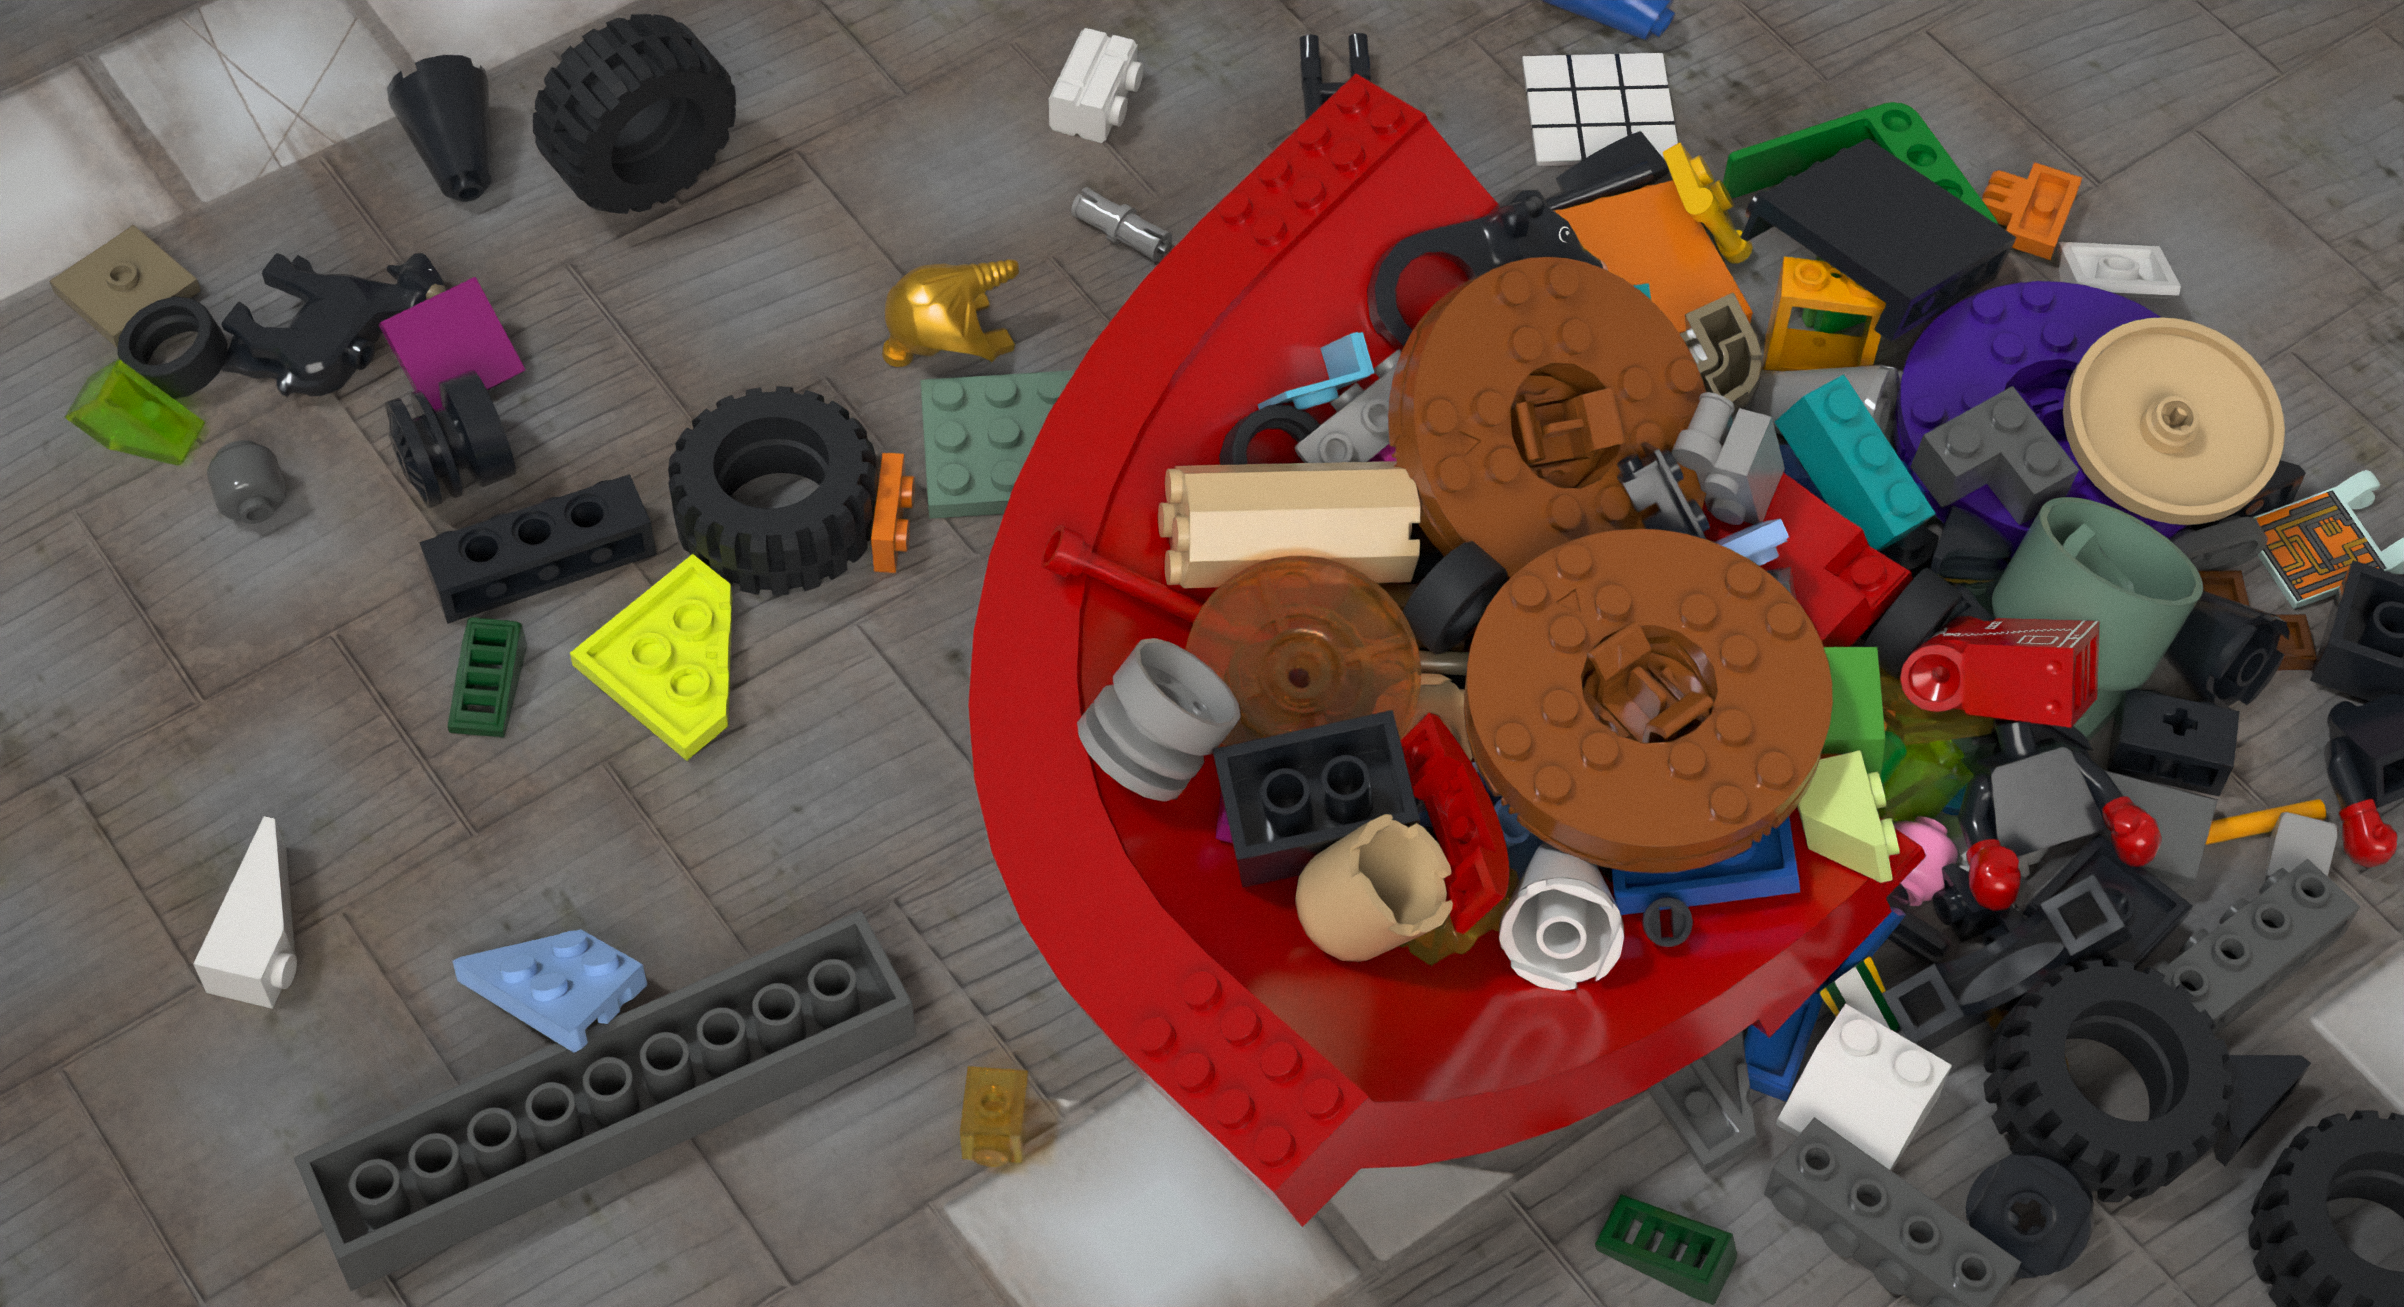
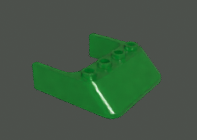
[1723,102,1998,333]

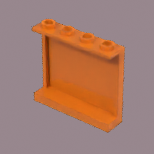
[1554,180,1753,334]

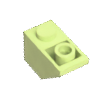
[1797,750,1900,883]

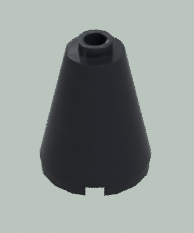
[387,55,492,202]
[2163,591,2290,709]

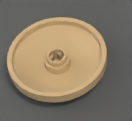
[2063,318,2285,525]

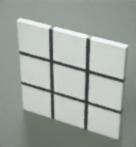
[1522,53,1678,167]

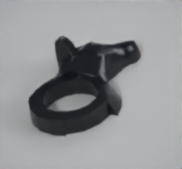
[1367,190,1608,352]

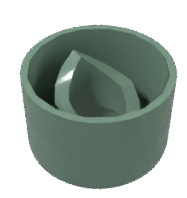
[1992,497,2203,692]

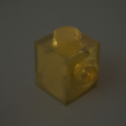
[960,1066,1030,1167]

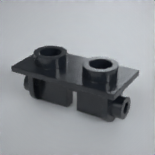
[1617,442,1710,540]

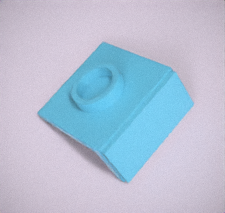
[1257,332,1374,410]

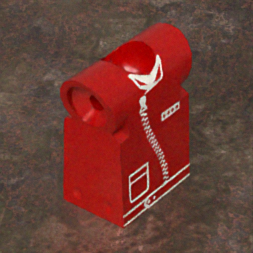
[1900,616,2100,728]

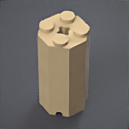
[1158,461,1420,588]

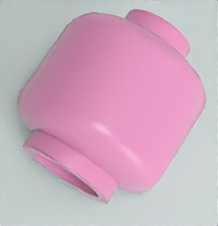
[1893,816,1958,906]

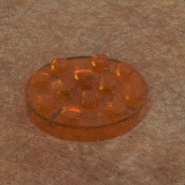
[1185,556,1421,756]

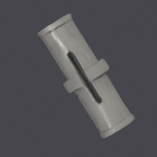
[1071,187,1172,262]

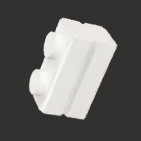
[1049,28,1144,143]

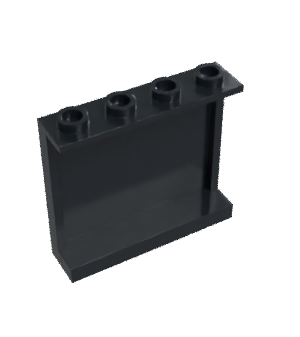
[1740,139,2017,342]

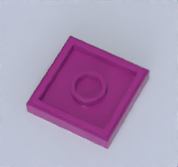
[379,277,526,410]

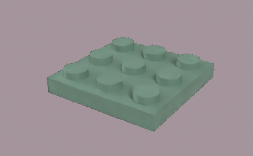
[920,370,1076,519]

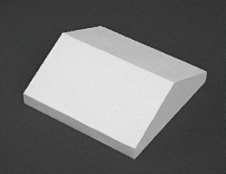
[2057,242,2181,299]

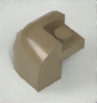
[1680,293,1762,417]

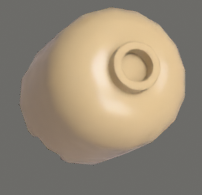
[1295,814,1453,962]

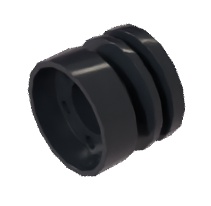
[385,370,516,508]

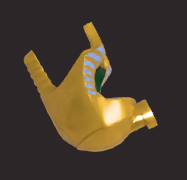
[882,259,1019,367]

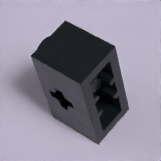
[2107,688,2240,797]

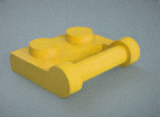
[1662,142,1753,264]

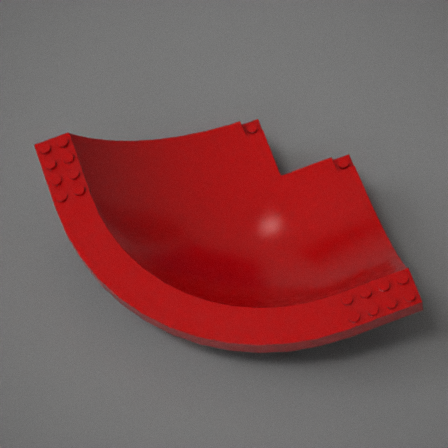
[968,73,1926,1227]

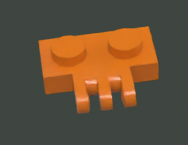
[1982,162,2082,260]

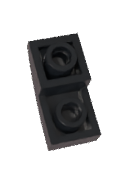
[1556,131,1670,197]
[1932,863,2026,947]

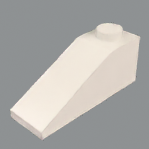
[193,816,297,1009]

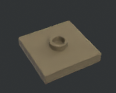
[49,225,201,348]

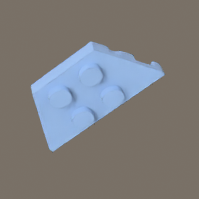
[453,929,647,1053]

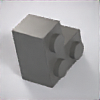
[1910,386,2079,525]

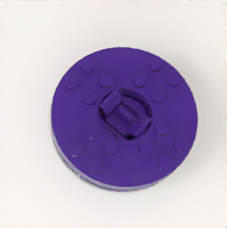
[1893,281,2186,559]

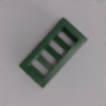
[447,617,527,738]
[1595,1194,1737,1305]

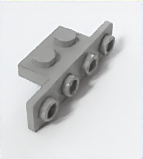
[1295,349,1401,463]

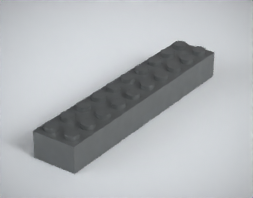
[293,910,916,1291]

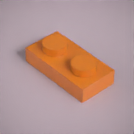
[871,453,915,573]

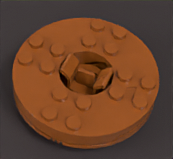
[1388,257,1707,582]
[1464,529,1833,873]

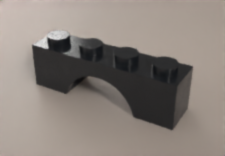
[1882,874,2133,1051]

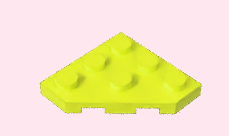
[570,554,733,761]

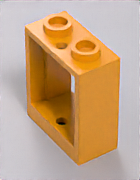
[1763,256,1887,371]

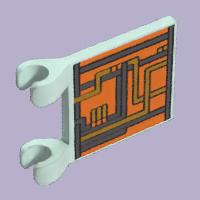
[2253,470,2404,610]

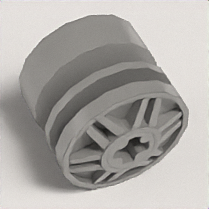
[1077,638,1241,802]

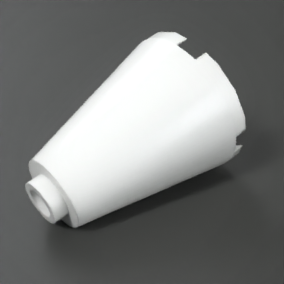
[1499,842,1624,991]

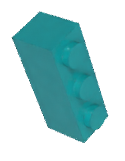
[1774,374,1936,552]

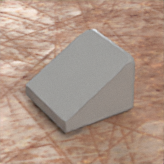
[2265,812,2338,880]

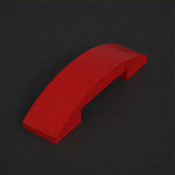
[1400,712,1509,934]

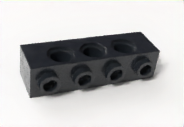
[419,474,657,624]

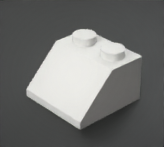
[1776,1004,1952,1171]

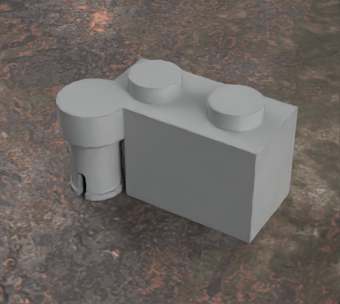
[1671,392,1785,525]

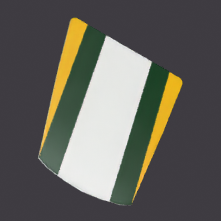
[1820,957,1899,1032]

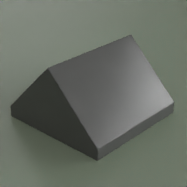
[2080,770,2218,887]

